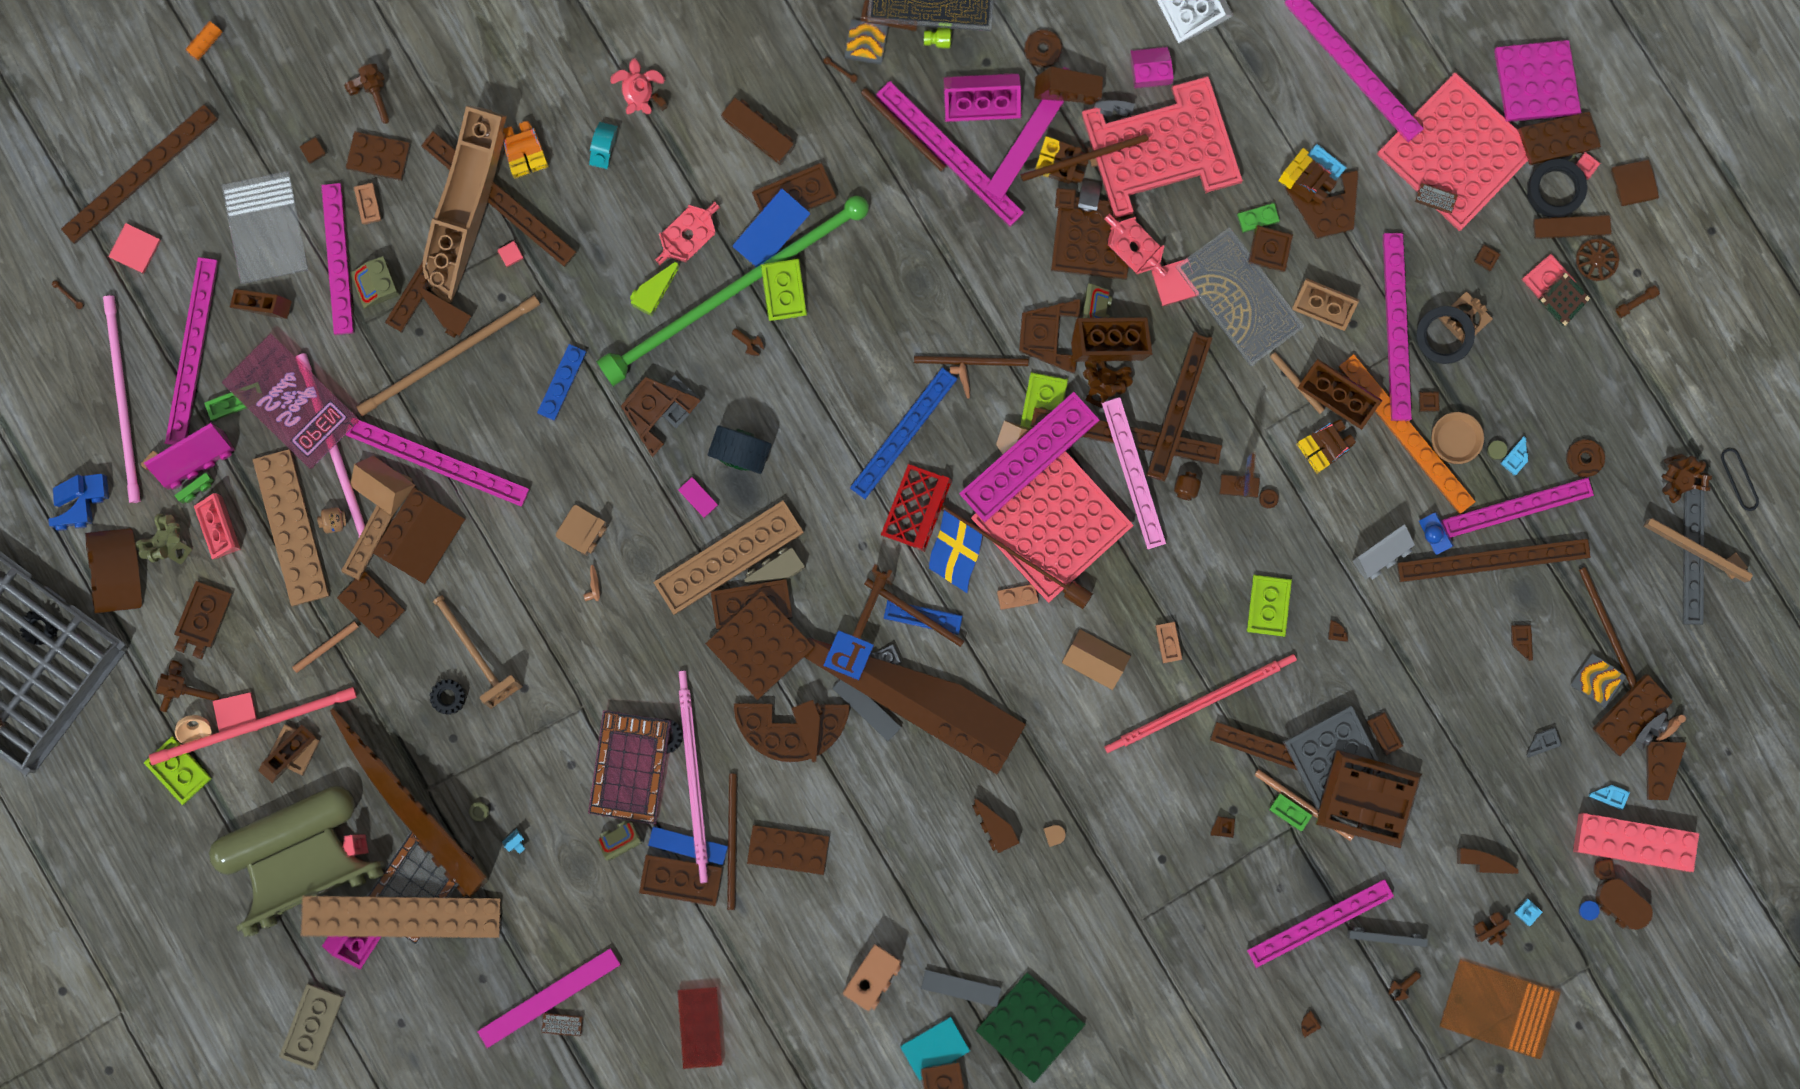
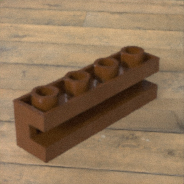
[721,98,794,165]

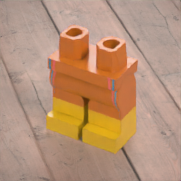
[503,121,549,179]

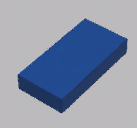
[53,475,84,507]

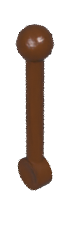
[824,57,857,83]
[52,280,84,309]

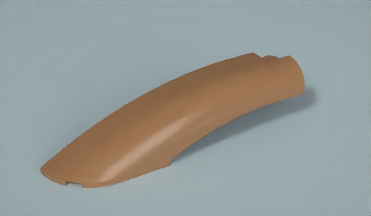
[423,106,507,303]

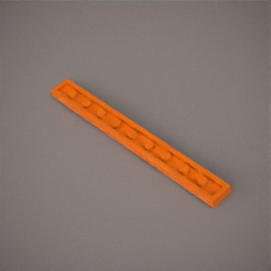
[1338,354,1476,514]

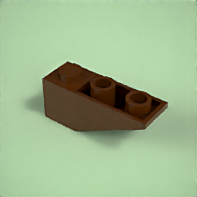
[972,799,1019,853]

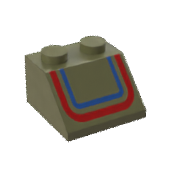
[351,256,400,309]
[1082,283,1112,318]
[597,820,643,861]

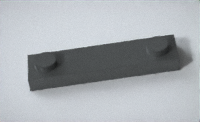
[1347,927,1428,947]

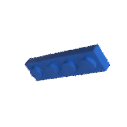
[537,344,587,421]

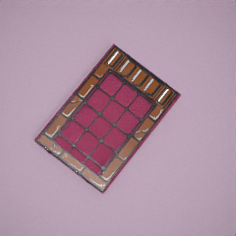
[588,710,671,824]

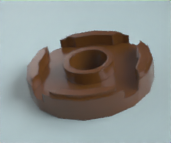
[1024,30,1062,68]
[1566,439,1605,478]

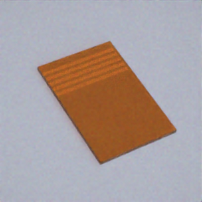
[1439,960,1561,1060]

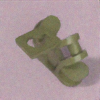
[135,514,192,565]

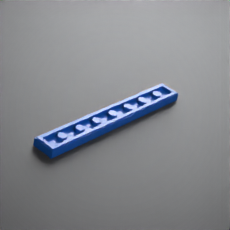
[850,367,957,500]

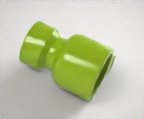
[924,22,952,48]

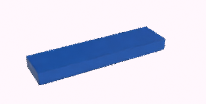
[884,600,963,635]
[648,827,728,865]

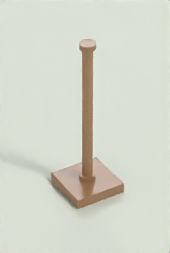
[433,595,523,709]

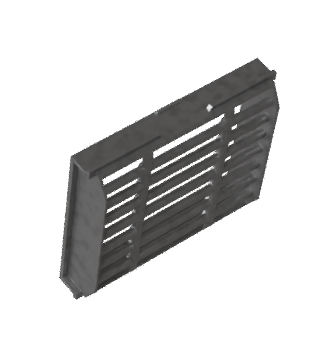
[0,551,128,776]

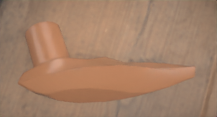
[950,362,970,399]
[583,565,600,601]
[1655,714,1686,742]

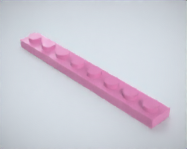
[1101,397,1166,549]

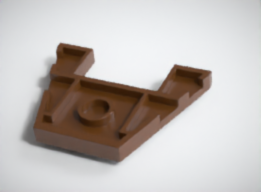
[1285,171,1358,239]
[1019,299,1080,374]
[621,377,701,457]

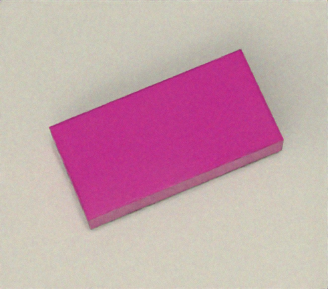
[678,477,718,518]

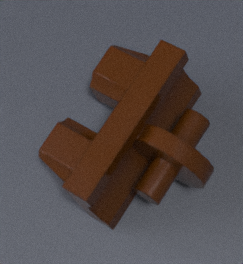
[1473,912,1511,946]

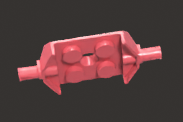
[655,202,720,266]
[1104,213,1168,278]

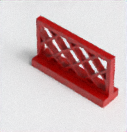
[881,464,952,552]

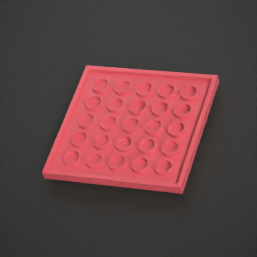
[1377,73,1528,231]
[971,451,1134,603]

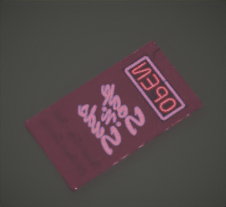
[221,334,360,469]

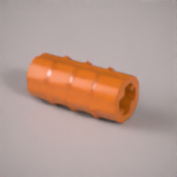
[185,21,223,61]

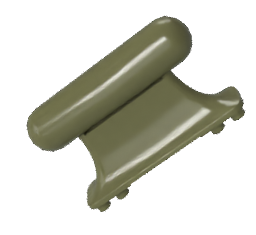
[209,786,385,937]

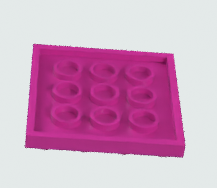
[1494,40,1581,122]

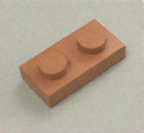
[354,183,382,225]
[997,585,1038,610]
[1155,622,1182,664]

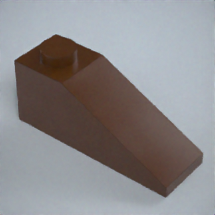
[419,288,471,338]
[230,289,292,319]
[791,700,822,763]
[258,725,316,784]

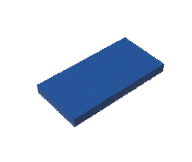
[732,188,810,267]

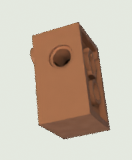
[843,944,902,1012]

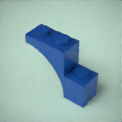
[48,474,109,531]

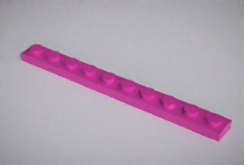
[1284,0,1423,143]
[876,81,1024,227]
[1383,233,1412,421]
[165,257,218,445]
[345,418,530,507]

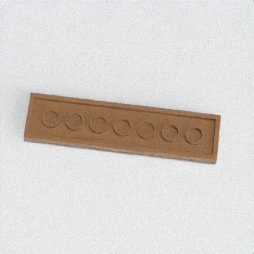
[252,449,330,607]
[653,501,804,615]

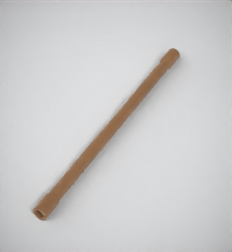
[356,295,540,416]

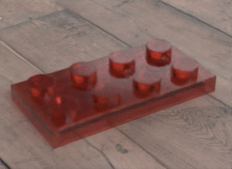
[678,987,722,1069]

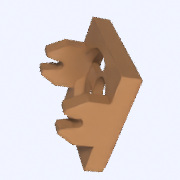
[1438,292,1492,344]

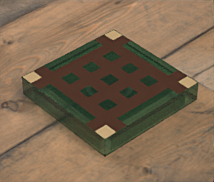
[1538,272,1590,326]

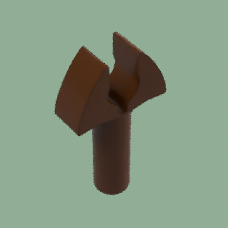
[732,328,764,356]
[1388,971,1421,1001]

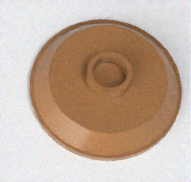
[1431,412,1484,464]

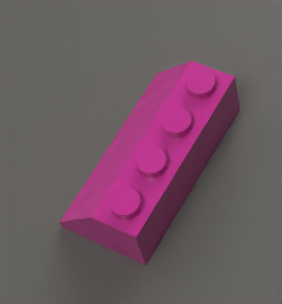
[943,74,1021,122]

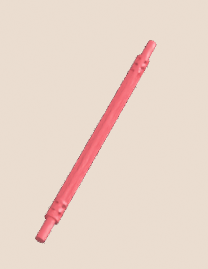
[1104,654,1297,754]

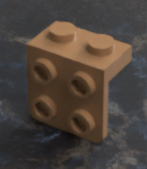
[556,505,607,556]

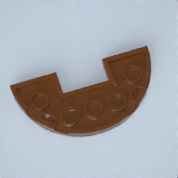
[734,703,849,762]

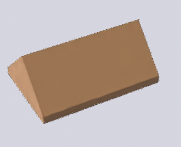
[1292,278,1359,331]
[351,456,416,516]
[1062,629,1131,690]

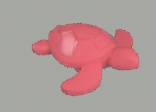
[610,58,664,114]

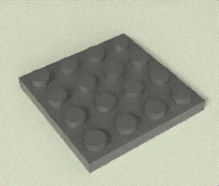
[1283,705,1386,810]

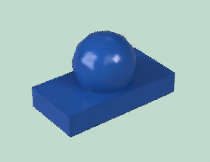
[1419,512,1454,555]

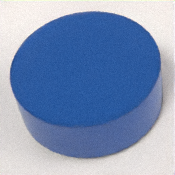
[1579,901,1600,920]

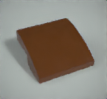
[1611,160,1659,207]

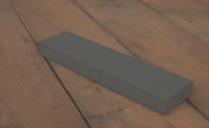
[832,680,901,741]
[921,970,1001,1007]

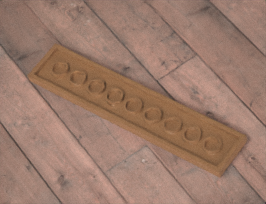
[301,896,500,938]

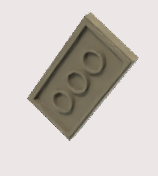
[279,983,344,1071]

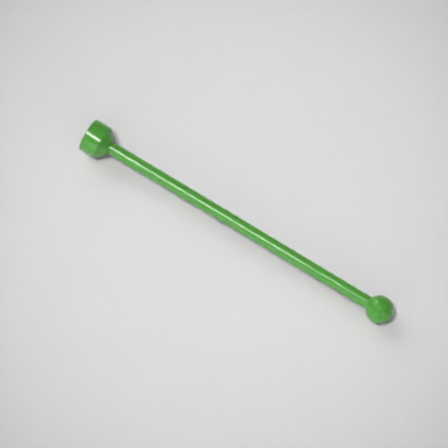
[596,196,869,387]

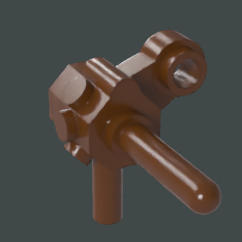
[344,64,389,124]
[155,659,219,712]

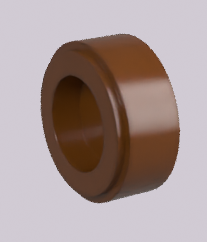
[1259,489,1279,509]

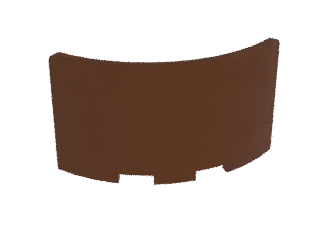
[85,528,142,613]

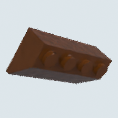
[1071,318,1152,362]
[1298,358,1382,430]

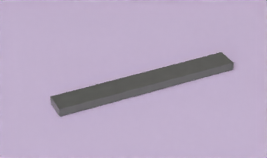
[1683,472,1705,625]

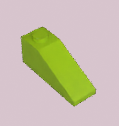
[630,262,680,316]

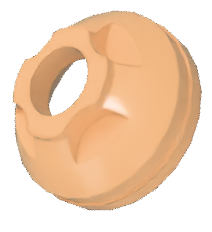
[175,715,211,744]

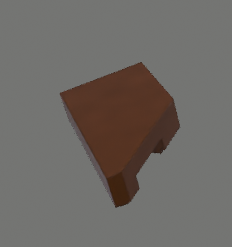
[1511,625,1533,661]

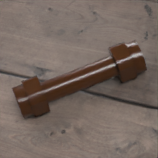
[1615,285,1660,318]

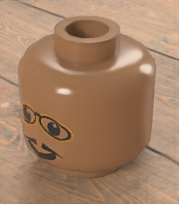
[317,507,346,534]

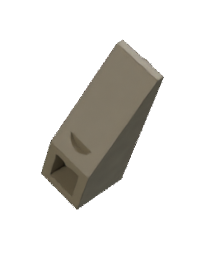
[744,547,805,584]

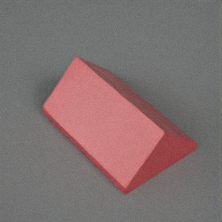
[194,493,241,560]

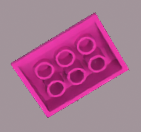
[144,423,235,490]

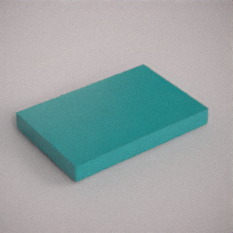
[900,1017,970,1081]

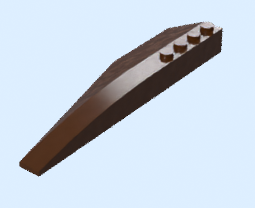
[804,637,1026,774]
[330,708,488,897]

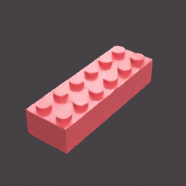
[1573,813,1699,872]

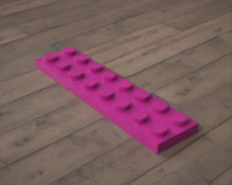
[959,392,1100,522]

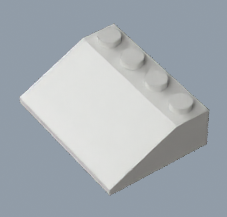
[1157,0,1233,43]

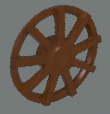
[1576,239,1619,281]

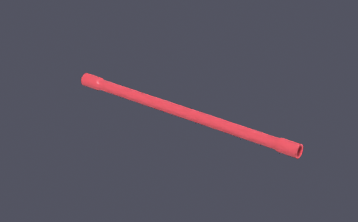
[149,687,357,765]

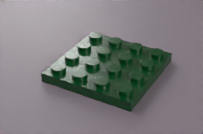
[975,973,1085,1083]

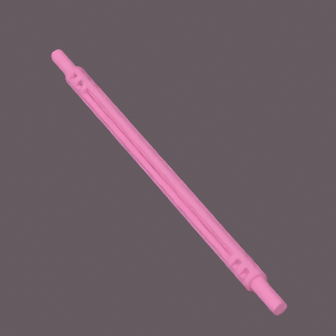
[679,671,708,883]

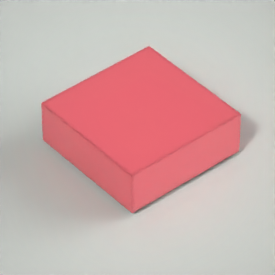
[1576,152,1601,179]
[498,241,524,267]

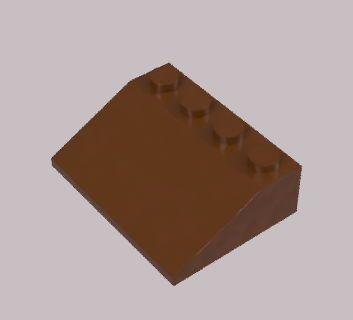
[373,487,465,584]

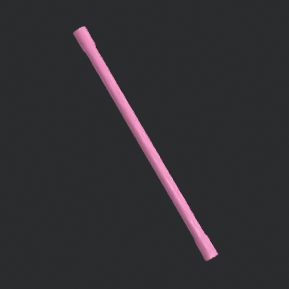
[103,295,141,503]
[295,353,366,537]

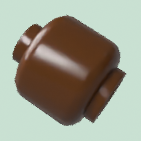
[1174,471,1201,501]

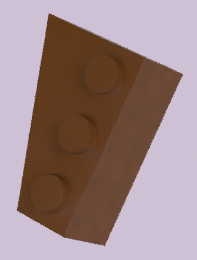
[1034,66,1103,105]

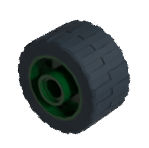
[707,425,772,474]

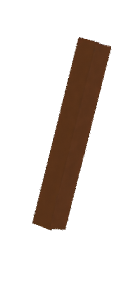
[1146,332,1212,482]

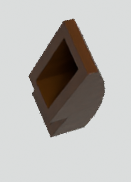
[1457,848,1519,874]

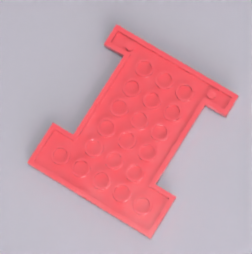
[1082,77,1242,218]

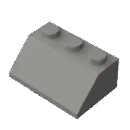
[1352,524,1415,580]

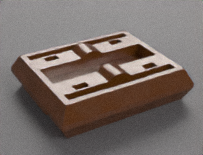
[1316,750,1422,848]

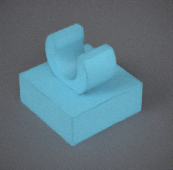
[502,829,525,854]
[1514,899,1542,926]

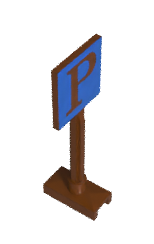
[1219,453,1260,498]
[823,564,895,681]

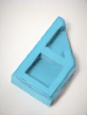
[1500,437,1528,476]
[1588,785,1630,810]

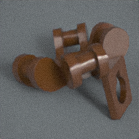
[1083,361,1133,408]
[1661,454,1712,503]

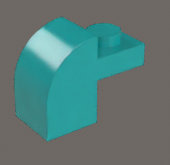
[589,122,618,169]

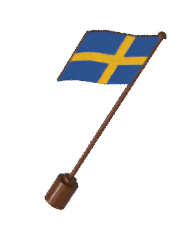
[929,505,1093,609]

